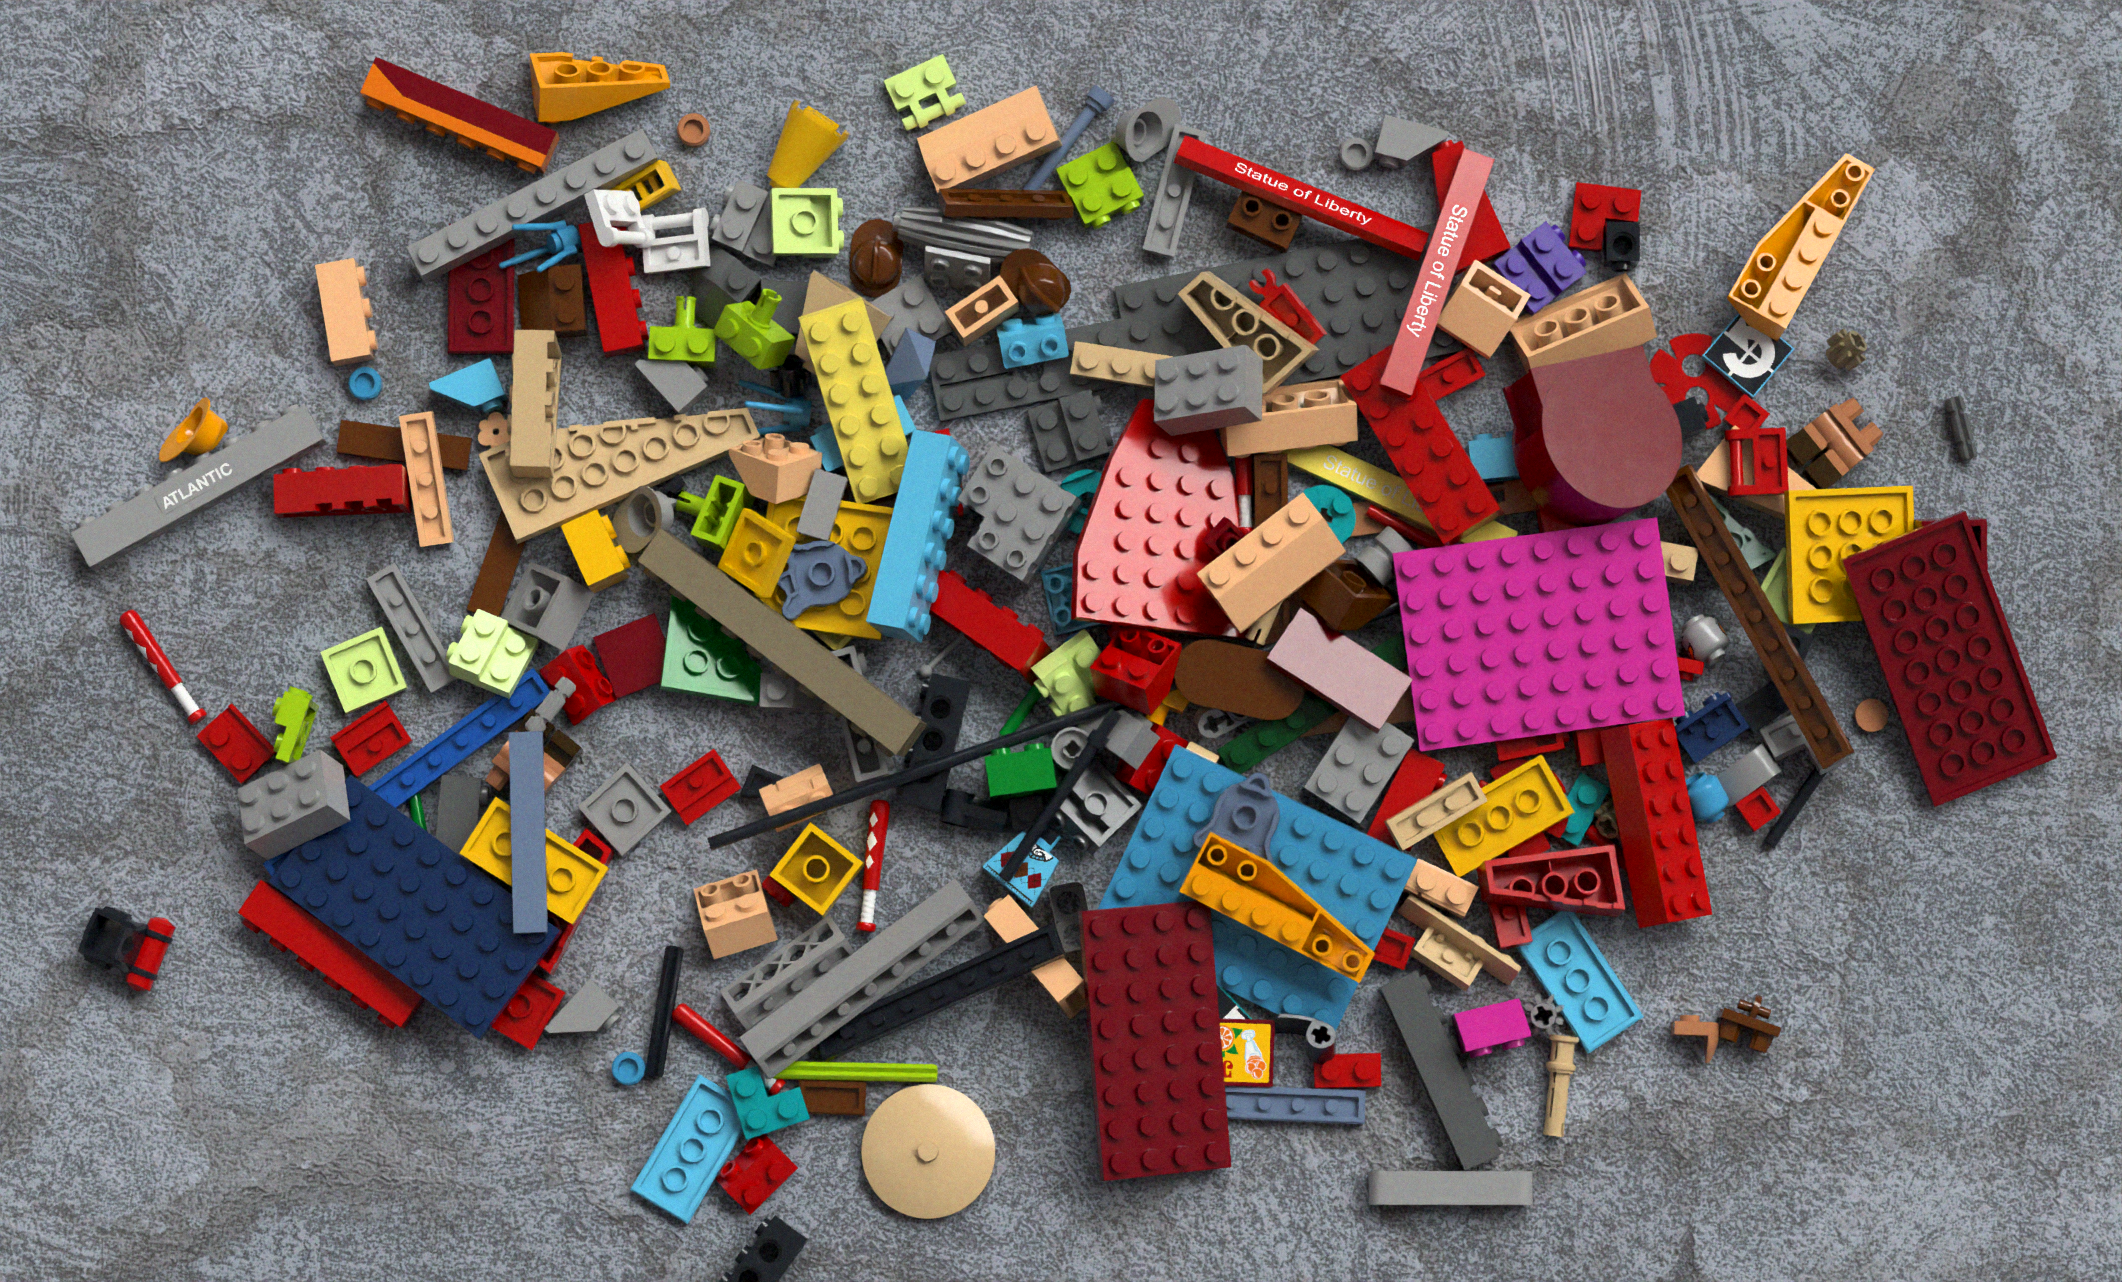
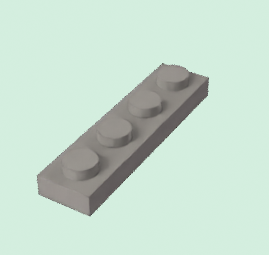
[1142,124,1207,259]
[366,562,459,694]

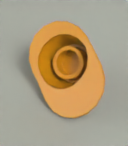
[159,397,228,462]

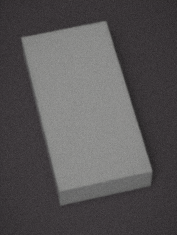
[796,468,848,541]

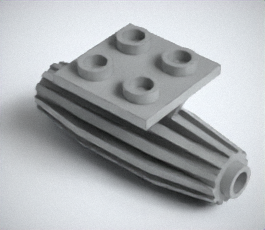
[892,206,1033,293]

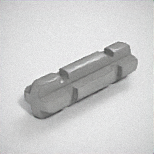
[525,677,576,732]

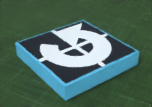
[1701,313,1794,399]

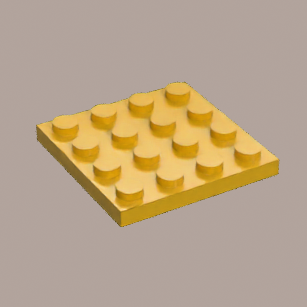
[1784,486,1914,624]
[754,495,894,641]

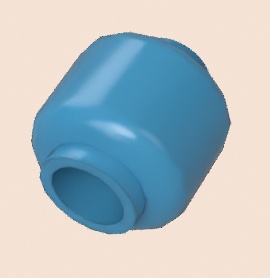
[1685,772,1729,824]

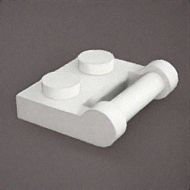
[584,189,654,248]
[641,208,710,274]

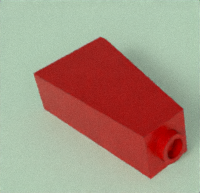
[1430,140,1511,277]

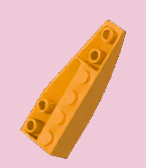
[1727,153,1875,341]
[1179,831,1375,983]

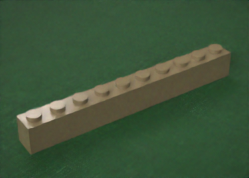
[637,528,928,757]

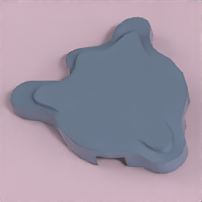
[777,540,867,621]
[1193,772,1280,864]

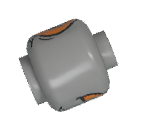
[1680,614,1730,665]

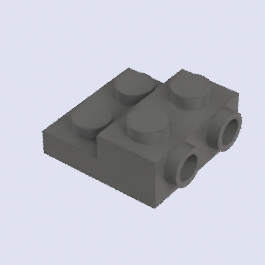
[1027,389,1114,474]
[1050,759,1143,855]

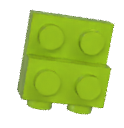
[1056,141,1144,229]
[272,686,319,765]

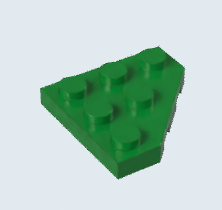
[659,594,763,706]

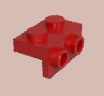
[539,644,617,726]
[1114,722,1189,797]
[716,1134,798,1215]

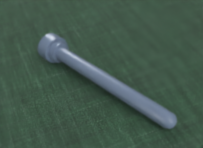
[1009,85,1115,219]

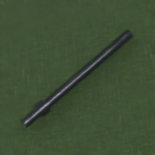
[999,708,1122,882]

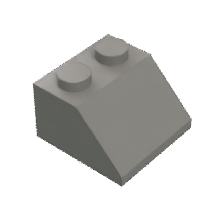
[500,562,595,652]

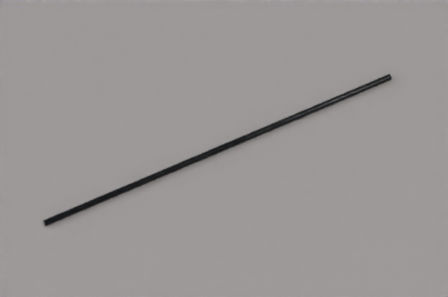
[707,599,1400,851]

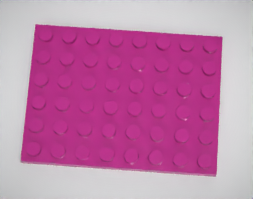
[1392,517,1685,752]

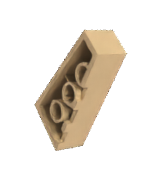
[1178,271,1320,394]
[505,330,562,478]

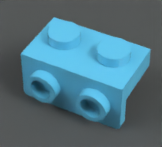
[996,313,1069,369]

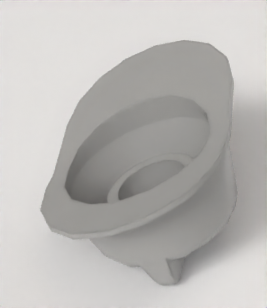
[1111,97,1181,162]
[613,486,677,553]

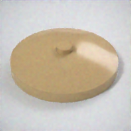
[861,1084,995,1219]

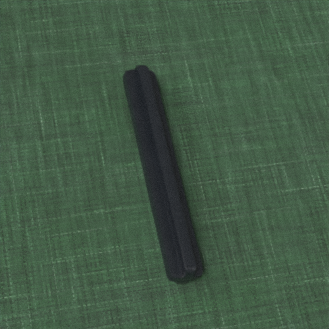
[645,945,684,1077]

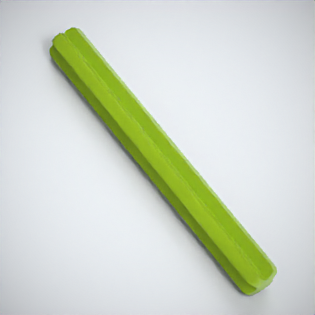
[773,1061,938,1082]

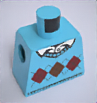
[983,826,1061,909]

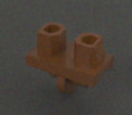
[1717,994,1781,1054]

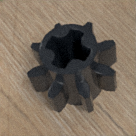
[770,357,812,398]

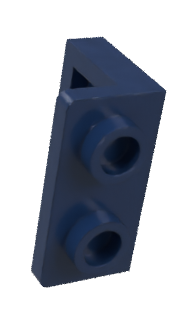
[1674,691,1750,765]

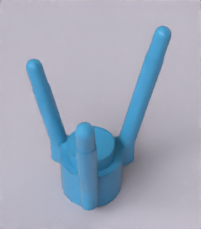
[499,220,581,273]
[738,380,812,435]

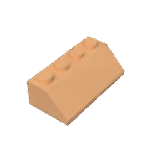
[917,85,1063,194]
[1508,273,1657,373]
[1219,378,1358,458]
[1197,493,1346,634]

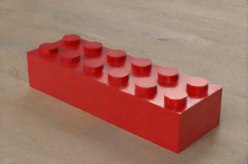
[1340,343,1504,546]
[1599,718,1712,929]

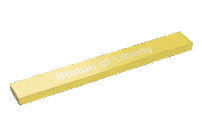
[1264,444,1518,544]

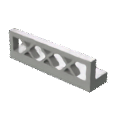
[720,915,855,1031]

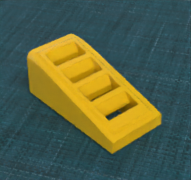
[610,160,681,212]

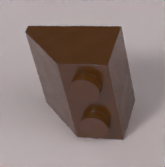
[518,264,588,338]
[1296,559,1395,632]

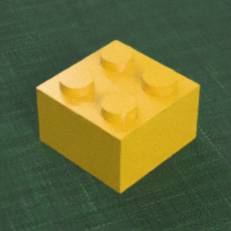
[561,509,631,593]
[770,822,864,918]

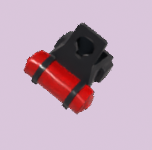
[78,906,176,992]

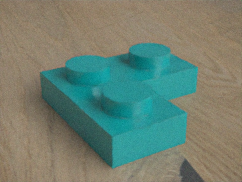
[1560,772,1610,847]
[726,1065,810,1140]

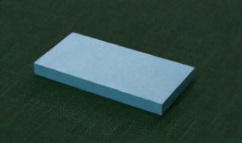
[1516,911,1644,1054]
[630,1074,743,1224]

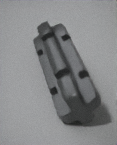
[1945,396,1978,461]

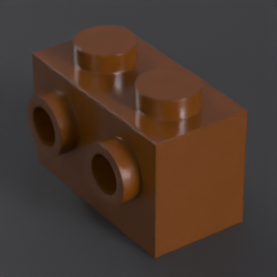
[1226,191,1303,253]

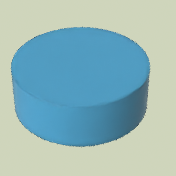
[348,367,383,401]
[612,1052,646,1086]

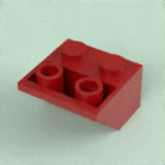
[1090,626,1182,716]

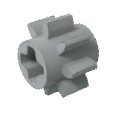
[1524,993,1564,1034]

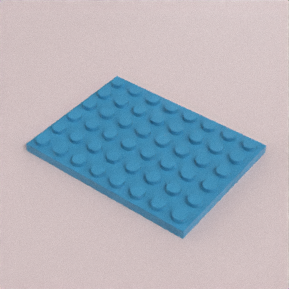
[1098,744,1418,1032]

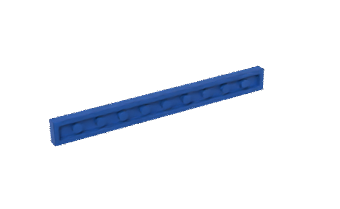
[262,668,550,877]

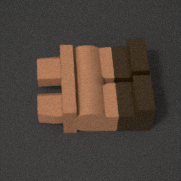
[1786,398,1883,489]
[485,708,584,800]

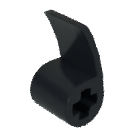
[1275,1014,1336,1064]

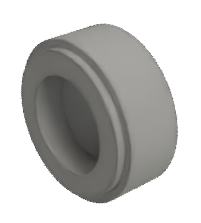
[1339,137,1373,172]

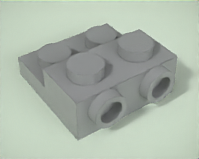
[709,179,779,269]

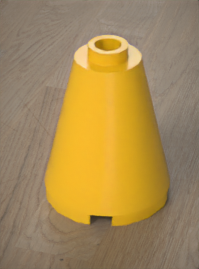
[767,99,850,188]

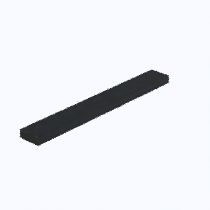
[817,923,1066,1062]

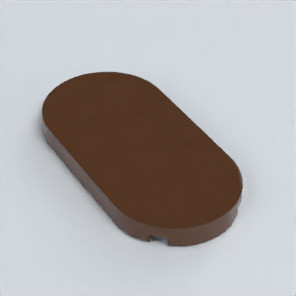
[1173,639,1305,720]

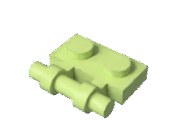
[883,54,966,131]

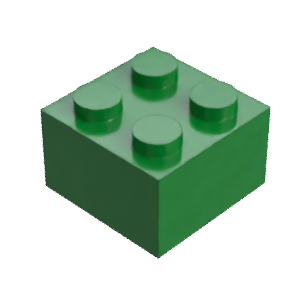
[985,743,1057,802]

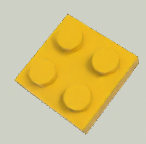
[717,508,797,598]

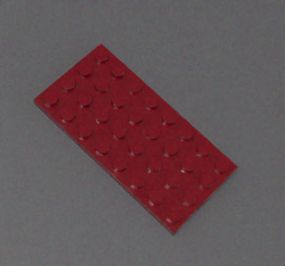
[1839,510,2057,807]
[1078,900,1231,1181]

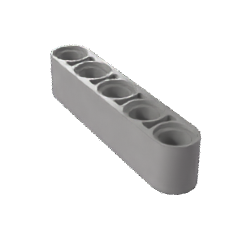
[1368,1171,1533,1205]

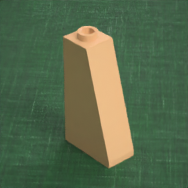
[1696,425,1816,521]
[984,894,1086,1019]

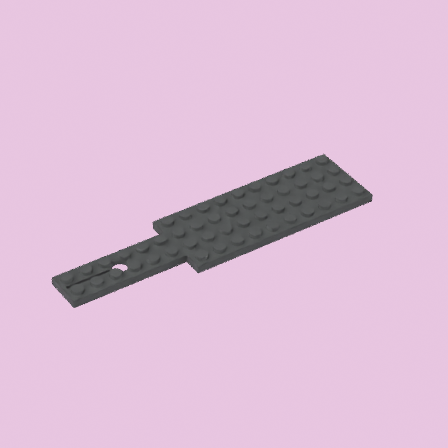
[929,223,1463,423]

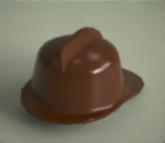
[849,219,904,297]
[1000,248,1071,315]

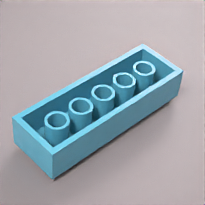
[866,429,970,643]

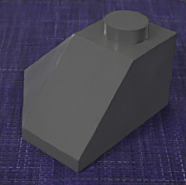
[692,243,761,329]

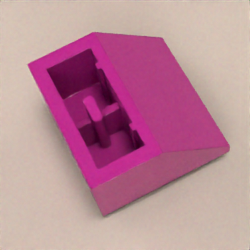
[1452,998,1532,1059]

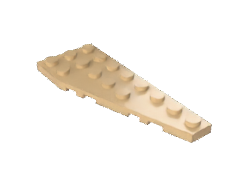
[478,408,761,544]

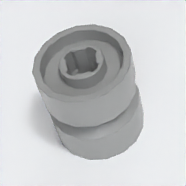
[1354,526,1413,588]
[1051,727,1092,773]

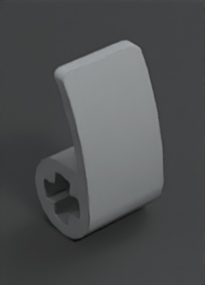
[1716,744,1782,807]

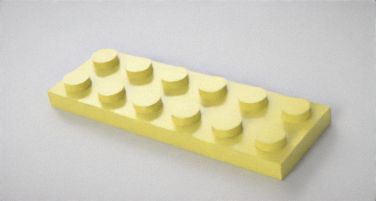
[798,297,909,504]

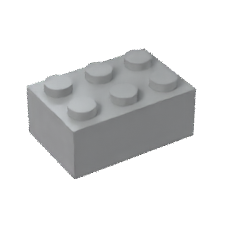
[1154,345,1263,436]
[1302,716,1414,824]
[238,750,351,860]

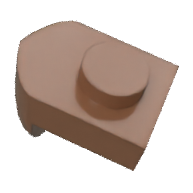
[1671,1015,1720,1063]

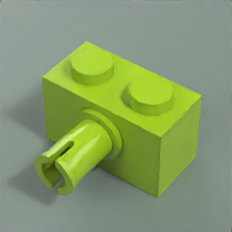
[713,289,796,370]
[648,296,718,368]
[676,474,756,553]

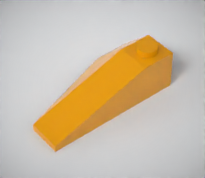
[529,52,670,123]

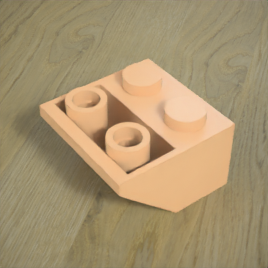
[1436,259,1531,360]
[728,433,822,504]
[693,869,778,960]

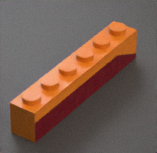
[360,57,560,175]

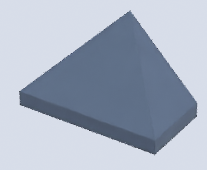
[885,327,936,400]

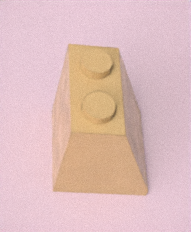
[795,270,892,374]

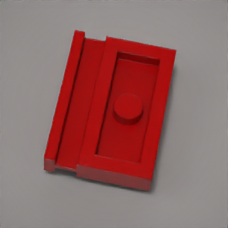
[330,701,413,778]
[197,703,277,785]
[659,749,742,827]

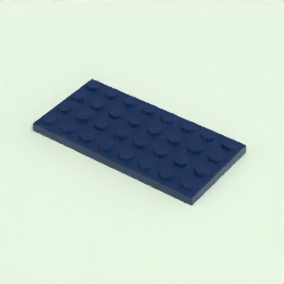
[269,775,562,1040]

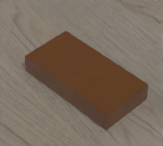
[799,1079,867,1116]

